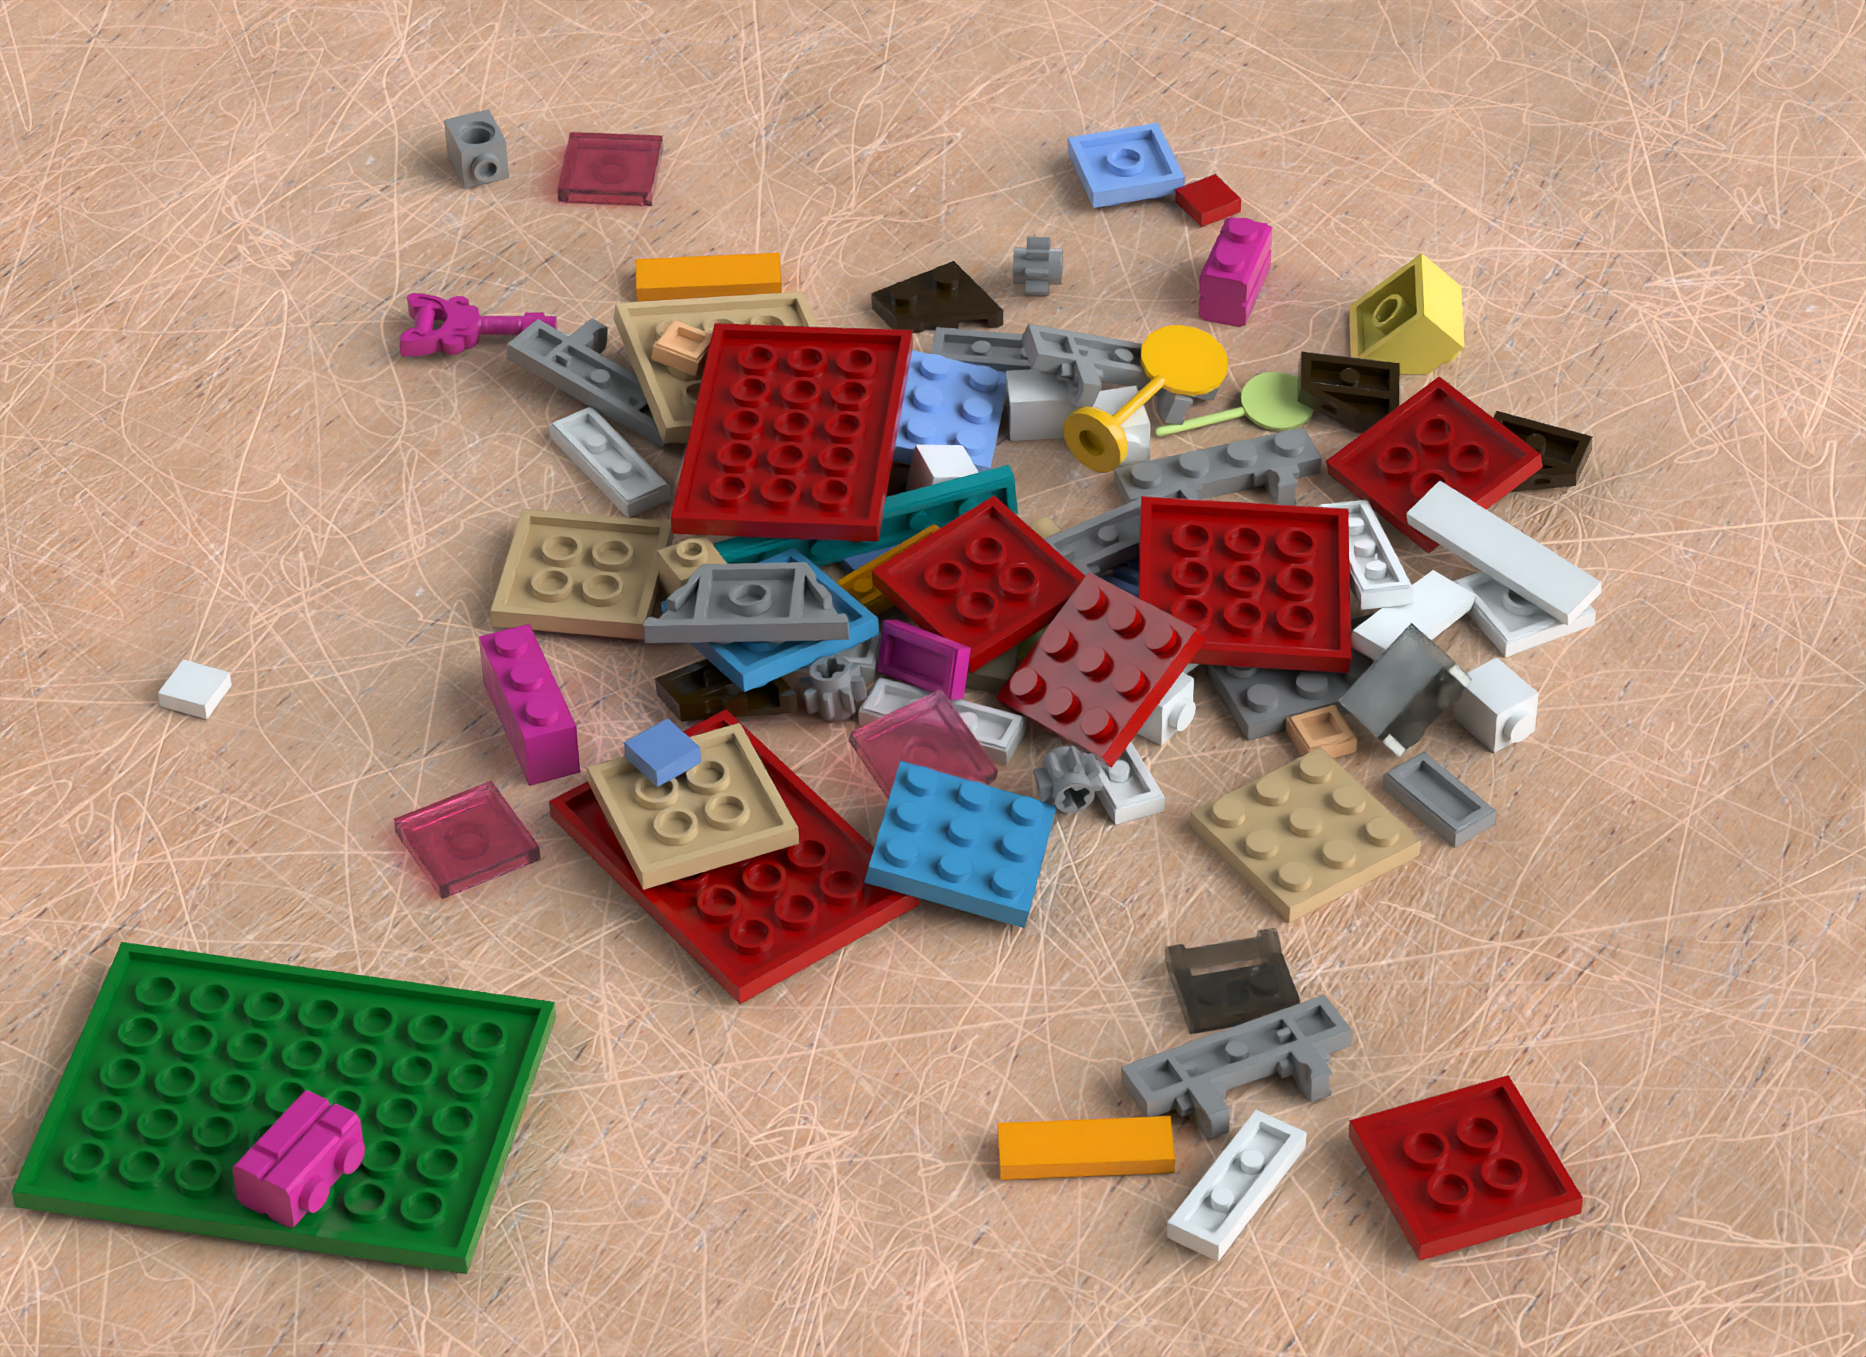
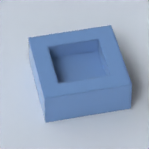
[624,718,701,787]

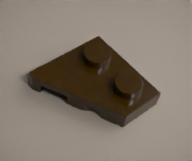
[1297,351,1400,433]
[655,659,798,722]

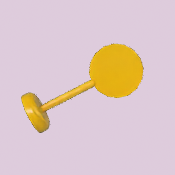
[1063,324,1228,473]

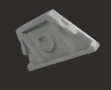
[643,562,850,645]

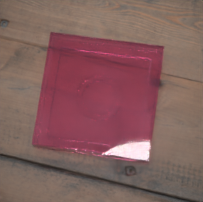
[557,132,664,206]
[849,689,998,800]
[394,780,541,899]

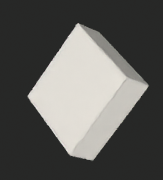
[158,659,232,719]

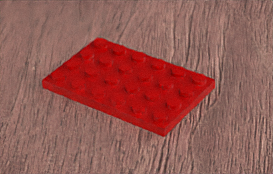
[671,323,913,542]
[549,709,919,1004]

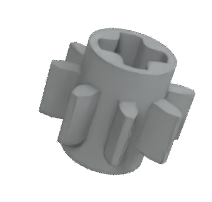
[1013,236,1063,296]
[799,655,868,722]
[1033,746,1104,813]

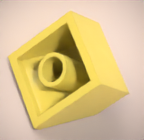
[1349,253,1464,375]

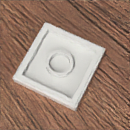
[1453,571,1596,657]

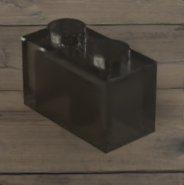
[1338,623,1472,757]

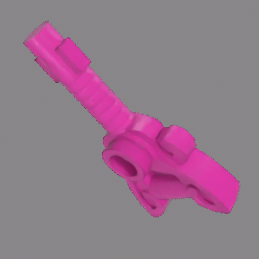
[399,293,557,357]

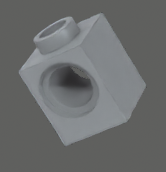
[444,109,509,189]

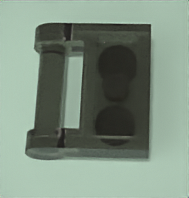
[1165,928,1300,1034]

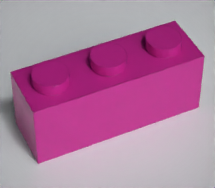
[479,624,580,786]

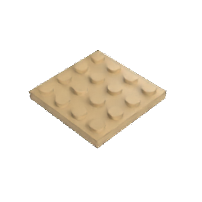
[613,292,819,443]

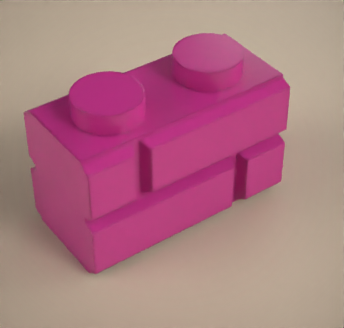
[1198,217,1272,327]
[232,1090,365,1229]

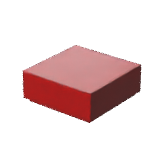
[1175,174,1241,227]

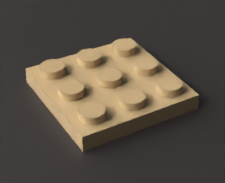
[490,509,674,640]
[587,723,799,890]
[1190,747,1421,923]

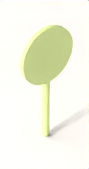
[1156,372,1314,437]

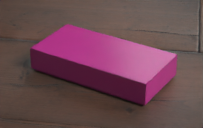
[876,619,971,701]

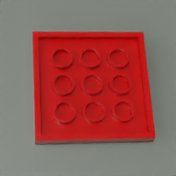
[1138,496,1351,673]

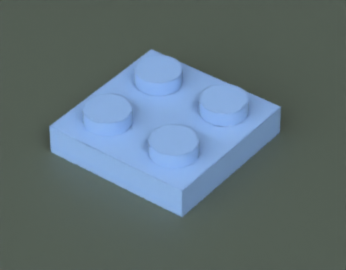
[1068,123,1185,208]

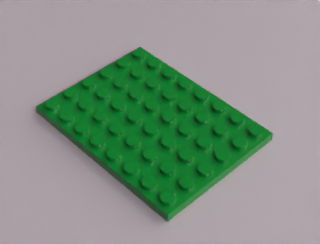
[12,942,556,1274]

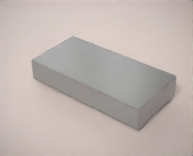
[1382,752,1496,848]

